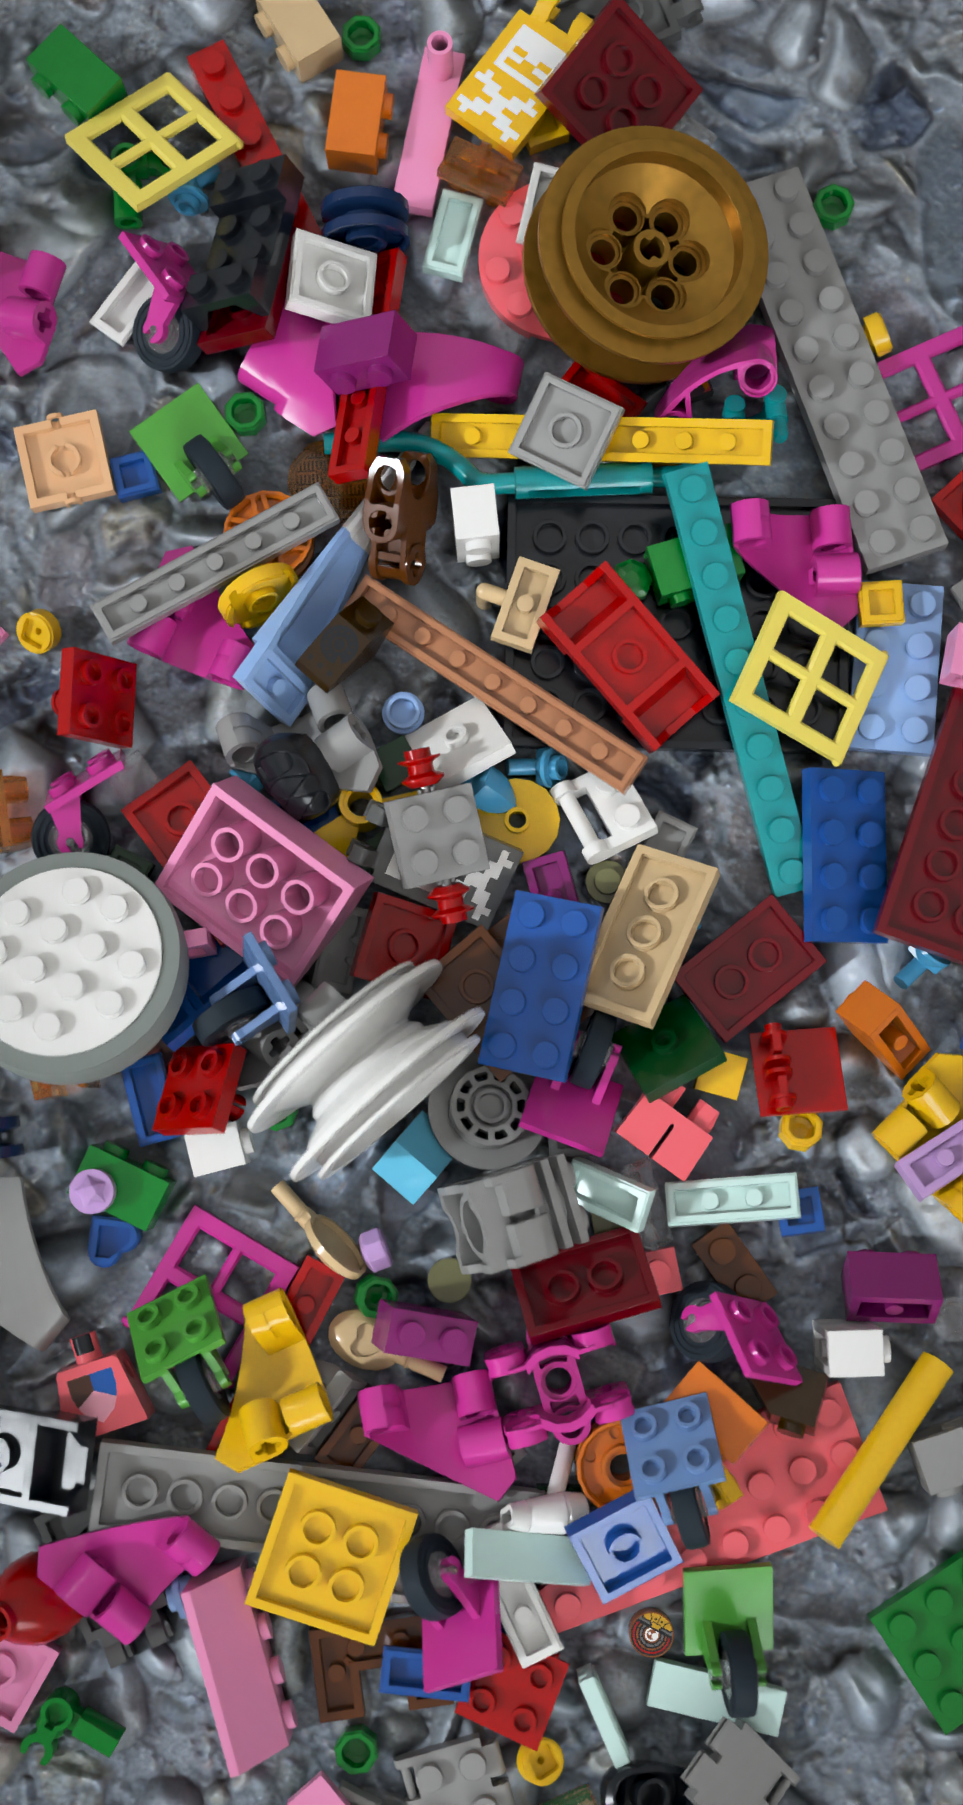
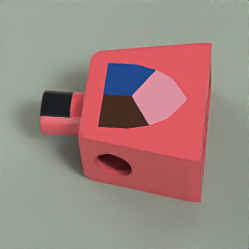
[56,1330,155,1437]

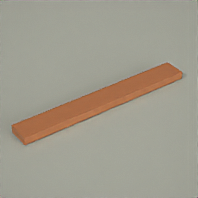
[343,574,649,796]

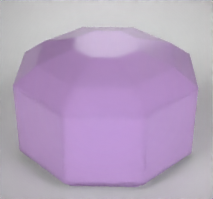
[359,1227,393,1273]

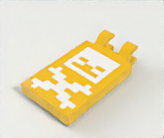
[445,0,593,162]

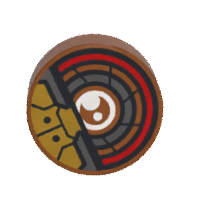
[628,1607,674,1658]

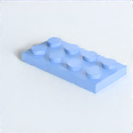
[848,580,944,757]

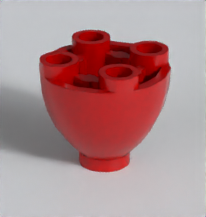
[0,1551,83,1646]

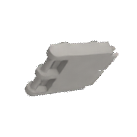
[681,1716,800,1805]
[394,1732,516,1805]

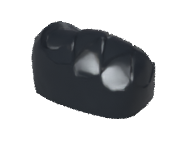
[253,733,340,824]
[599,1760,694,1805]

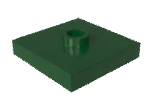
[612,994,727,1103]

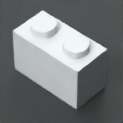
[450,483,500,567]
[812,1318,891,1378]

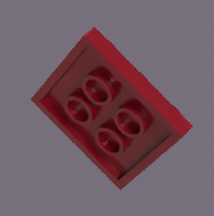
[534,0,703,145]

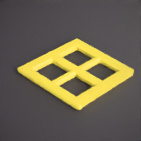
[65,72,244,213]
[729,591,889,767]

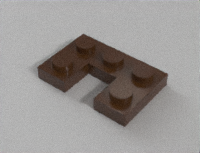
[309,1611,454,1723]

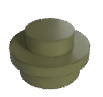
[585,860,625,904]

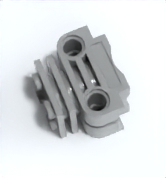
[437,1153,590,1275]

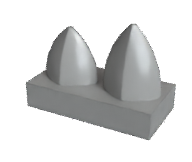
[288,1360,367,1456]

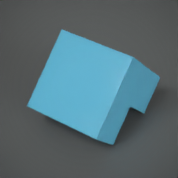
[372,1110,453,1205]

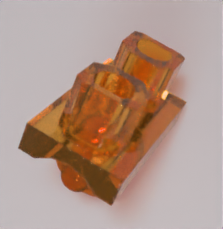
[437,136,524,208]
[0,769,33,854]

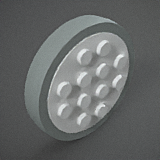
[0,852,189,1085]

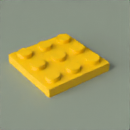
[244,1468,418,1646]

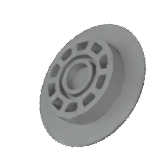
[428,1051,543,1170]

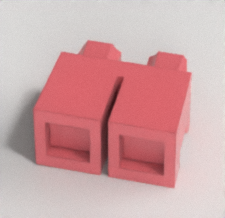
[613,1086,720,1182]

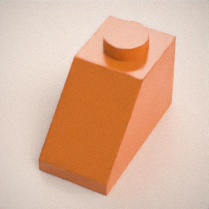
[835,980,931,1080]

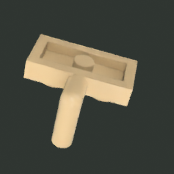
[476,556,560,654]

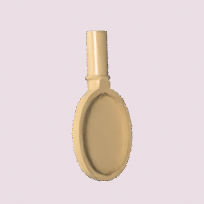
[271,1180,367,1280]
[328,1308,447,1383]

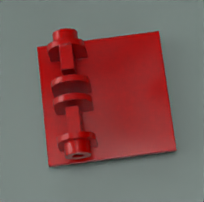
[749,1022,848,1117]
[454,1632,570,1752]

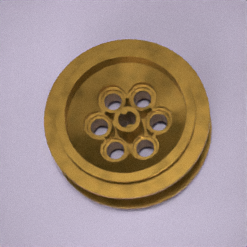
[522,125,769,384]

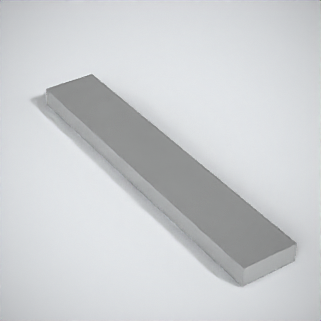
[90,482,340,646]

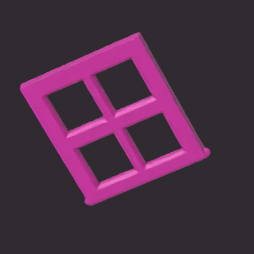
[877,325,963,472]
[121,1204,300,1389]

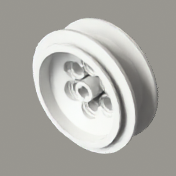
[247,959,485,1182]

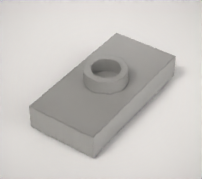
[307,906,369,994]

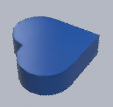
[88,1214,143,1268]

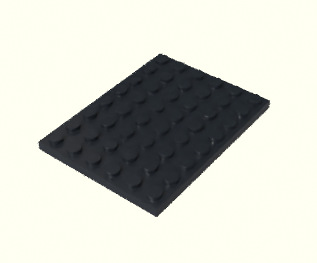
[504,494,848,754]

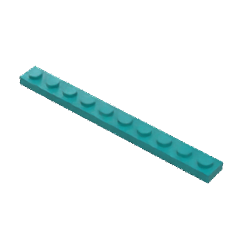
[662,461,803,898]

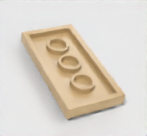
[584,844,720,1030]

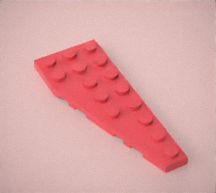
[539,1380,888,1633]

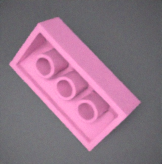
[181,1555,298,1778]

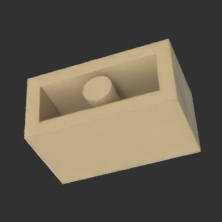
[254,0,344,84]

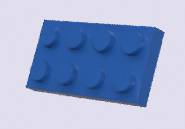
[802,767,888,944]
[478,890,604,1083]

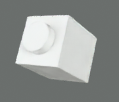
[184,1120,255,1177]

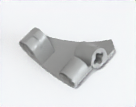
[237,979,347,1091]
[0,1177,71,1352]

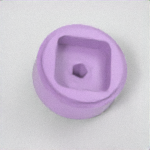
[69,1168,117,1214]

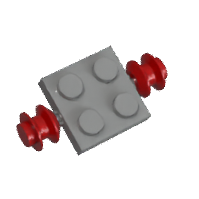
[383,746,490,925]

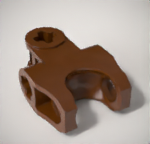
[363,450,438,586]

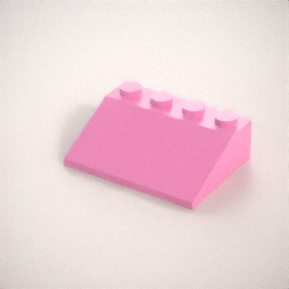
[155,775,374,988]

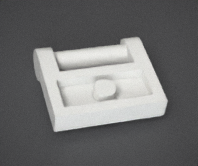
[549,772,658,865]

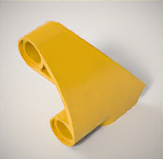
[871,1052,963,1223]
[215,1287,334,1473]

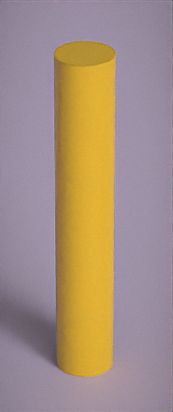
[809,1351,953,1549]

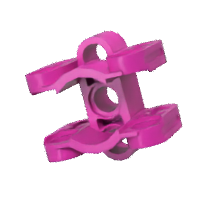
[484,1323,635,1449]

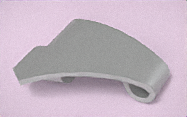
[215,683,383,793]

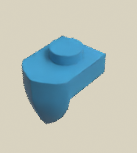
[461,766,516,814]

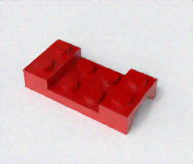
[536,560,720,754]

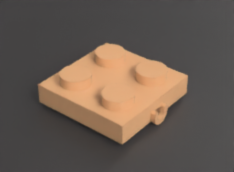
[13,409,117,513]

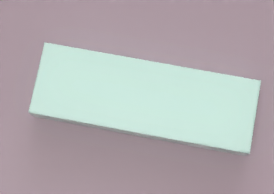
[665,1172,801,1228]
[464,1528,591,1587]
[645,1657,787,1737]

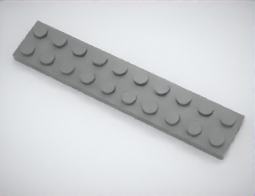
[746,166,949,576]
[88,1438,546,1572]

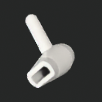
[500,1442,590,1535]

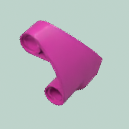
[0,250,67,377]
[238,298,337,436]
[654,324,778,418]
[379,332,524,442]
[730,498,862,627]
[127,546,254,690]
[357,1369,517,1502]
[37,1515,221,1645]

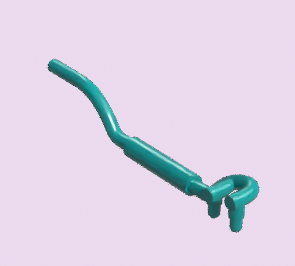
[323,385,789,499]

